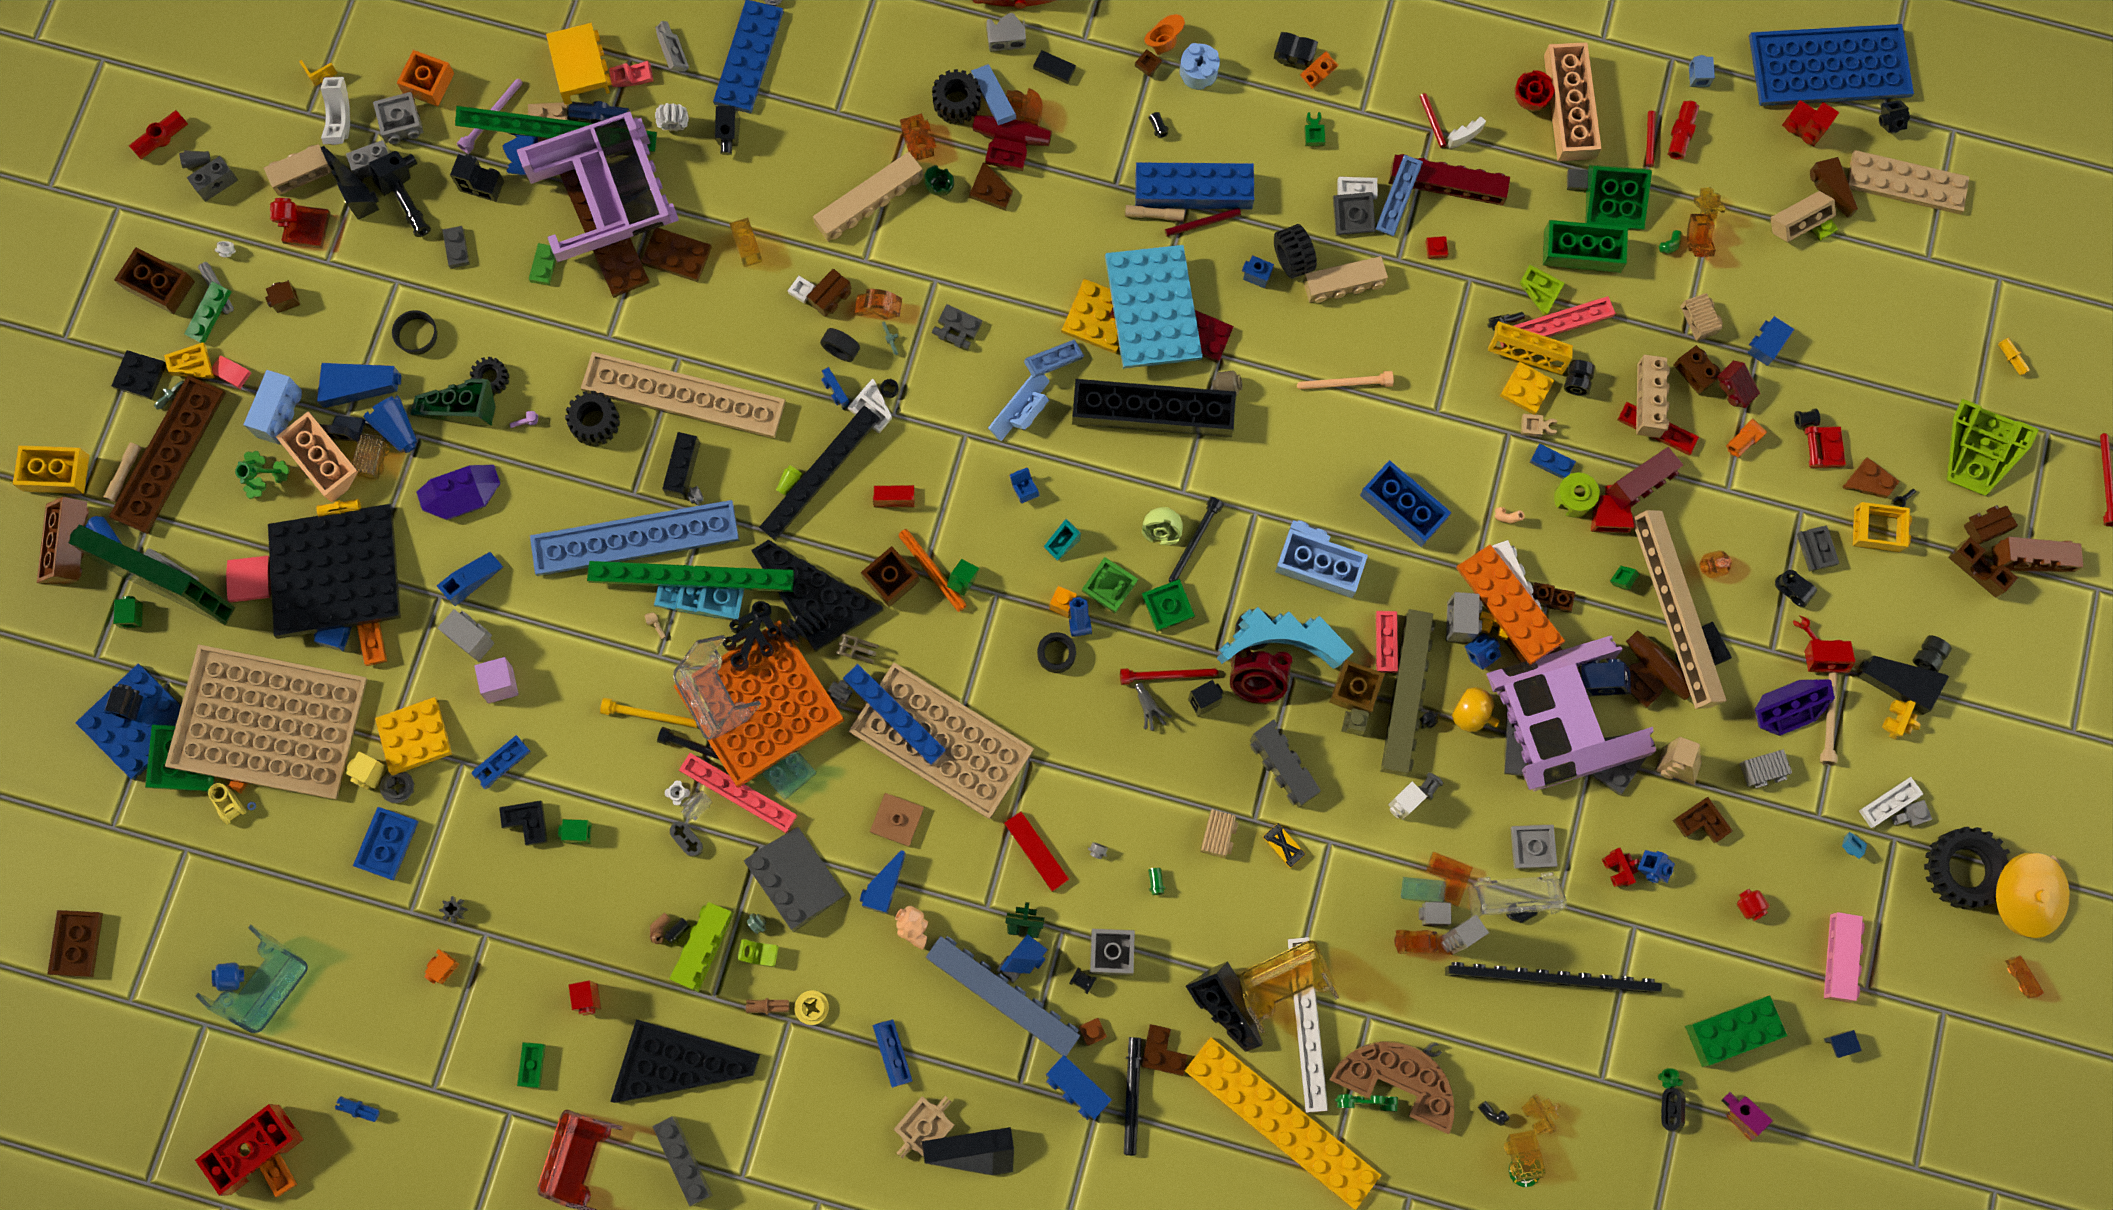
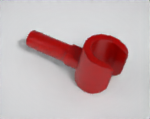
[1793,615,1818,640]

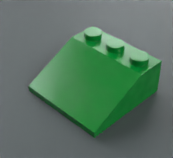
[1585,164,1652,229]

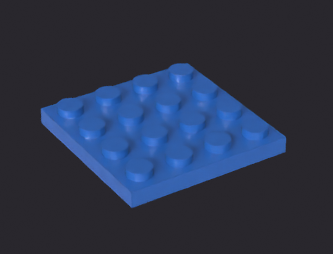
[75,663,181,780]

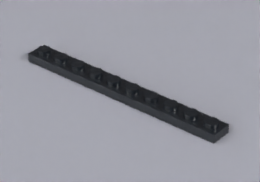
[1445,962,1662,993]

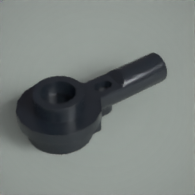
[1487,312,1525,331]

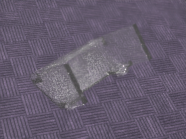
[673,635,761,740]
[1468,872,1568,918]

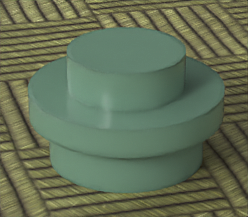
[747,913,766,934]

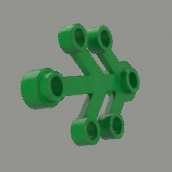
[1335,1094,1398,1111]

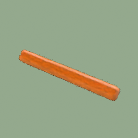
[898,529,966,612]

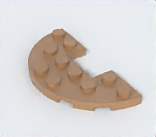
[1329,1041,1454,1134]

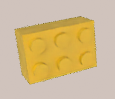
[13,445,90,494]

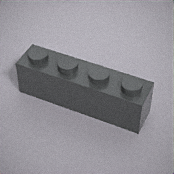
[652,1116,713,1207]

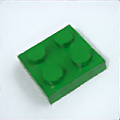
[1142,579,1195,632]

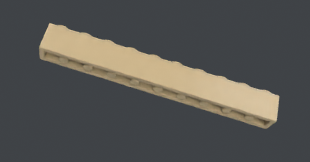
[1633,510,1727,709]

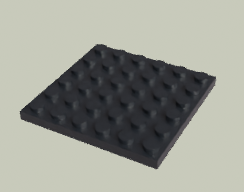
[268,504,401,639]

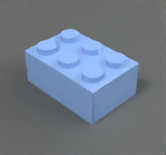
[243,370,302,445]

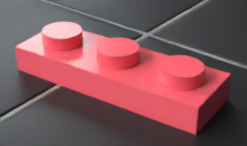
[1376,611,1398,673]

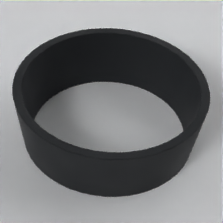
[392,310,437,355]

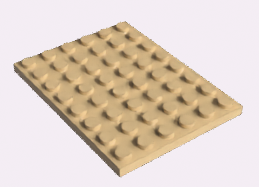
[165,644,367,800]

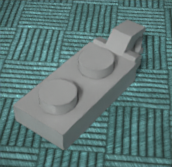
[655,21,689,72]

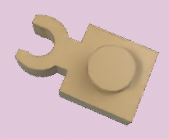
[1521,414,1557,437]

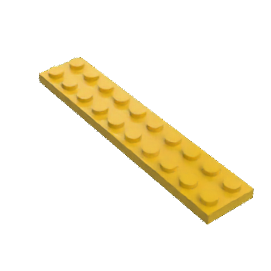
[1184,1037,1381,1210]

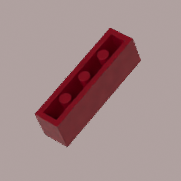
[1606,447,1683,510]

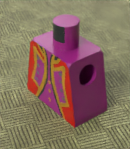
[1721,1092,1773,1141]

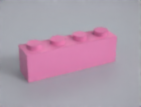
[1824,912,1865,1002]

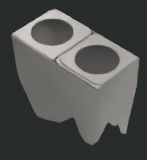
[985,13,1026,52]

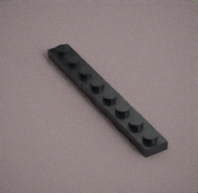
[759,405,880,541]

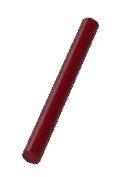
[1165,208,1241,237]

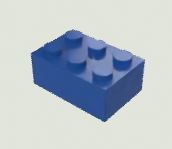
[1046,1055,1112,1120]

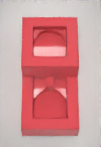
[609,61,653,87]
[212,356,251,389]

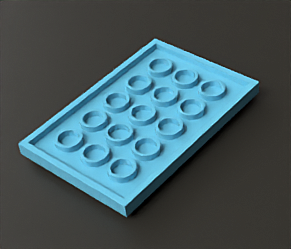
[1105,245,1202,369]

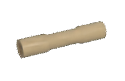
[1125,205,1185,221]
[103,442,142,502]

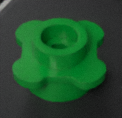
[1658,1068,1683,1089]

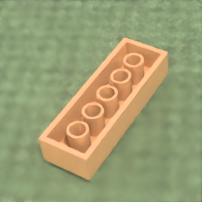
[1544,42,1602,161]

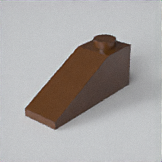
[1810,157,1858,218]

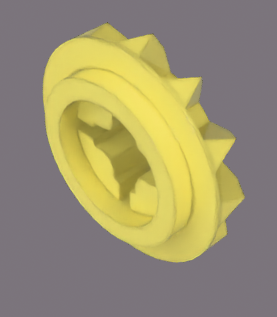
[795,990,829,1025]

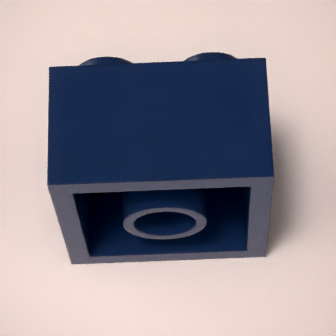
[1581,659,1631,697]

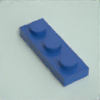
[872,1019,912,1088]

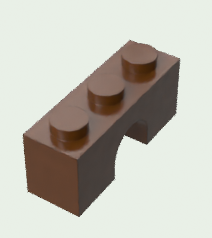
[1948,537,2018,598]

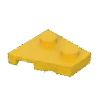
[164,342,214,379]

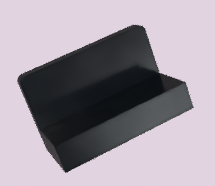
[320,416,366,442]

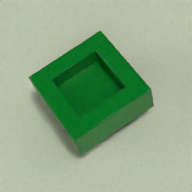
[1610,565,1640,590]

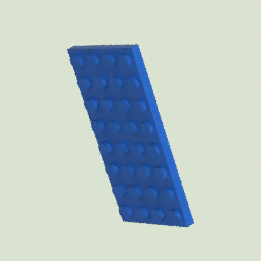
[1749,24,1914,106]

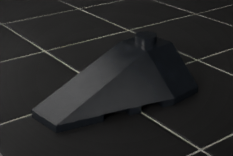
[320,146,380,220]
[1186,961,1263,1052]
[921,1127,1014,1175]

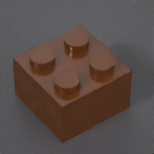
[861,546,920,608]

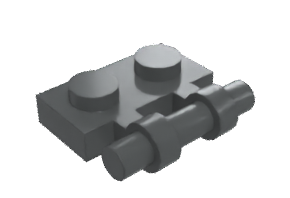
[932,304,982,350]

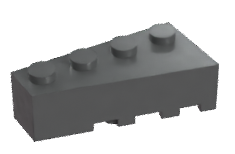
[1250,719,1321,808]

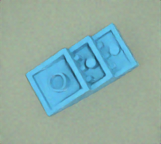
[654,586,744,620]

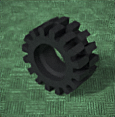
[470,357,510,396]

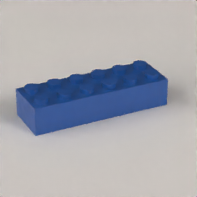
[1135,162,1254,209]

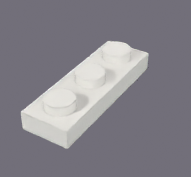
[1859,777,1923,828]

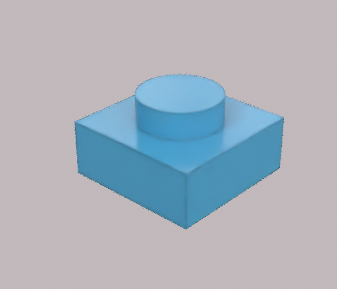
[1842,832,1867,859]

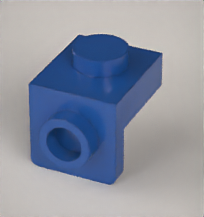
[1009,468,1040,504]

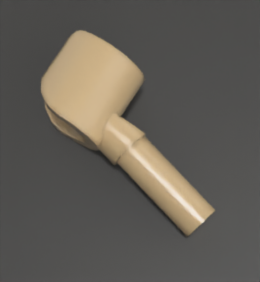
[645,613,666,639]

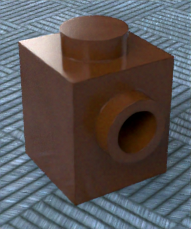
[265,280,301,313]

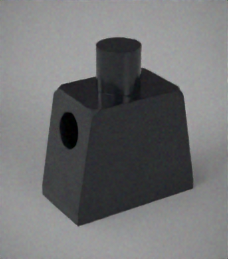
[715,106,740,155]
[369,151,417,196]

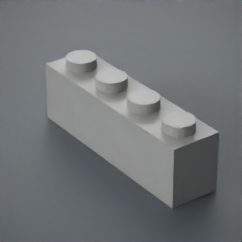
[1440,915,1489,955]

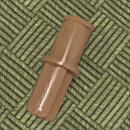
[746,998,789,1015]

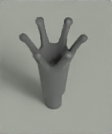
[1135,683,1172,731]

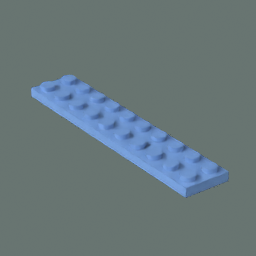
[530,500,739,576]

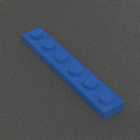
[843,664,946,765]

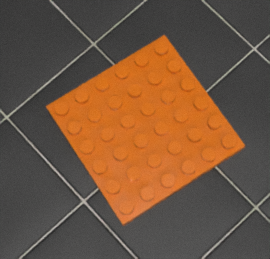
[674,620,845,788]

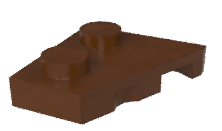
[969,162,1013,211]

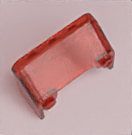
[537,1110,623,1210]

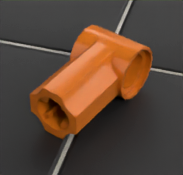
[1726,418,1767,457]

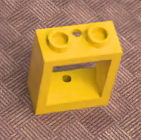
[1852,502,1912,552]

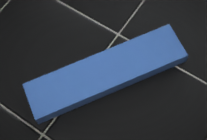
[971,64,1016,125]
[1375,155,1423,236]

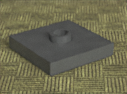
[1333,192,1375,235]

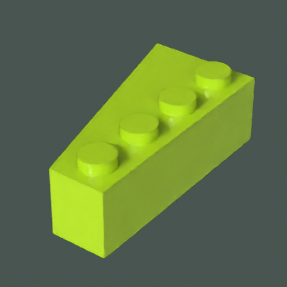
[669,902,734,993]

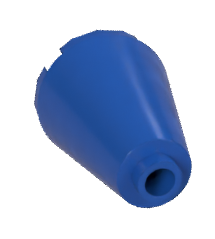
[363,395,417,453]

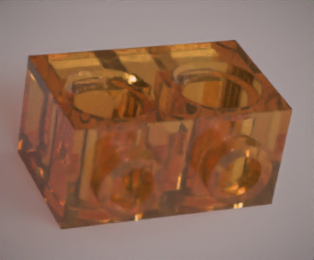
[900,113,937,161]

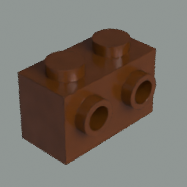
[1673,345,1721,395]

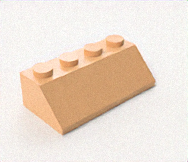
[276,411,358,502]

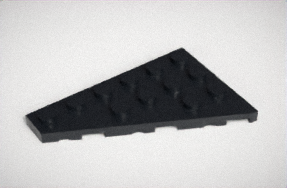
[751,540,884,653]
[610,1019,760,1103]

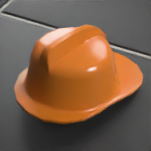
[1144,14,1185,55]

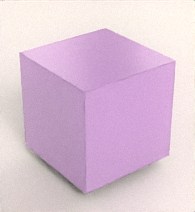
[474,657,519,704]

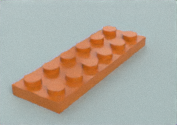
[1456,544,1565,665]

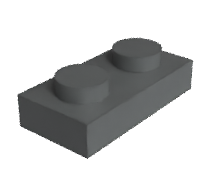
[442,226,470,269]

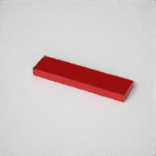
[1617,402,1699,456]
[1004,811,1069,892]

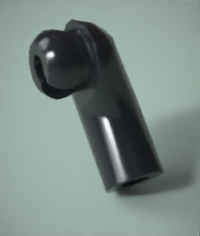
[1506,905,1538,923]
[1478,1101,1510,1126]

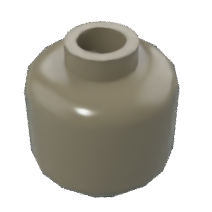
[1212,370,1242,396]

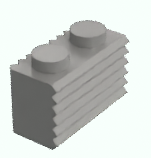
[1740,749,1792,789]

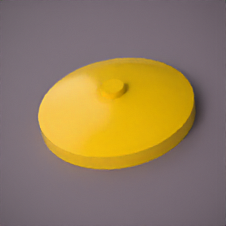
[1996,853,2070,938]

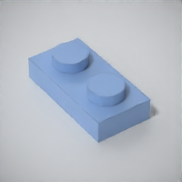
[1288,520,1331,542]

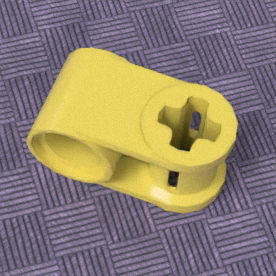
[208,783,246,825]

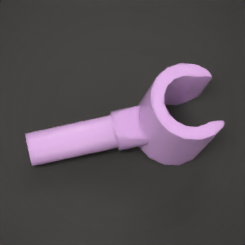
[510,411,538,428]

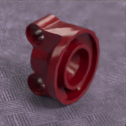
[1230,647,1293,704]

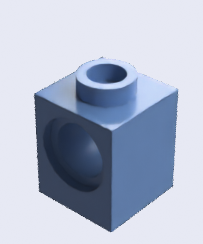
[1689,55,1715,87]

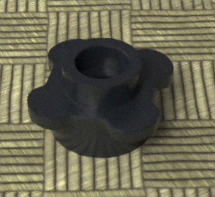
[1420,710,1440,729]

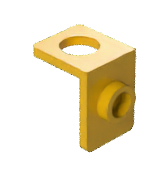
[299,60,338,87]

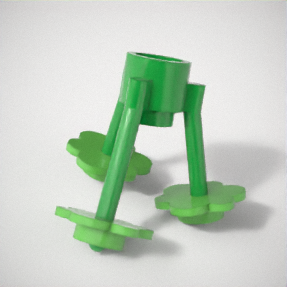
[235,451,290,499]

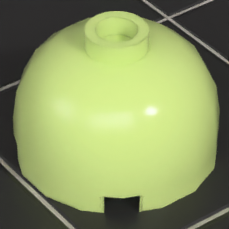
[1142,507,1183,545]

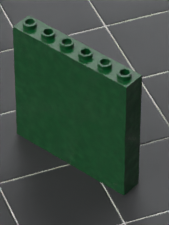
[68,524,236,625]

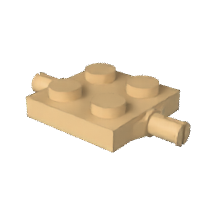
[893,1096,955,1159]

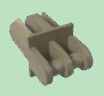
[836,634,879,664]

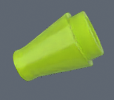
[776,465,803,496]

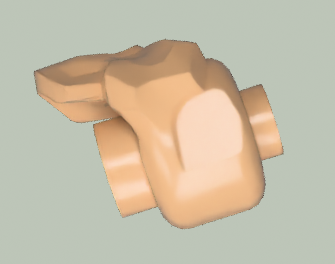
[895,906,928,950]

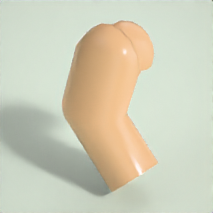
[1495,507,1525,524]

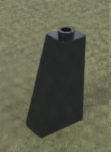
[1857,656,1949,715]

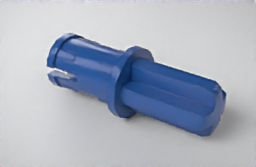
[335,1096,380,1122]

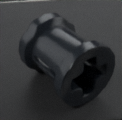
[1794,408,1821,429]
[1069,967,1096,994]

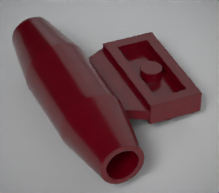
[973,115,1052,172]

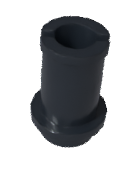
[1148,112,1169,138]
[664,917,691,945]

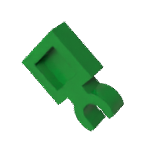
[1304,112,1326,146]

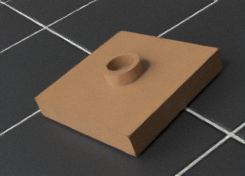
[870,793,924,847]

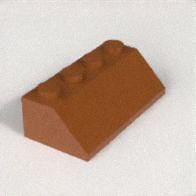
[37,496,89,584]

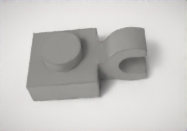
[1891,800,1932,827]

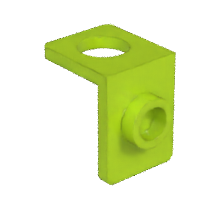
[738,939,779,967]

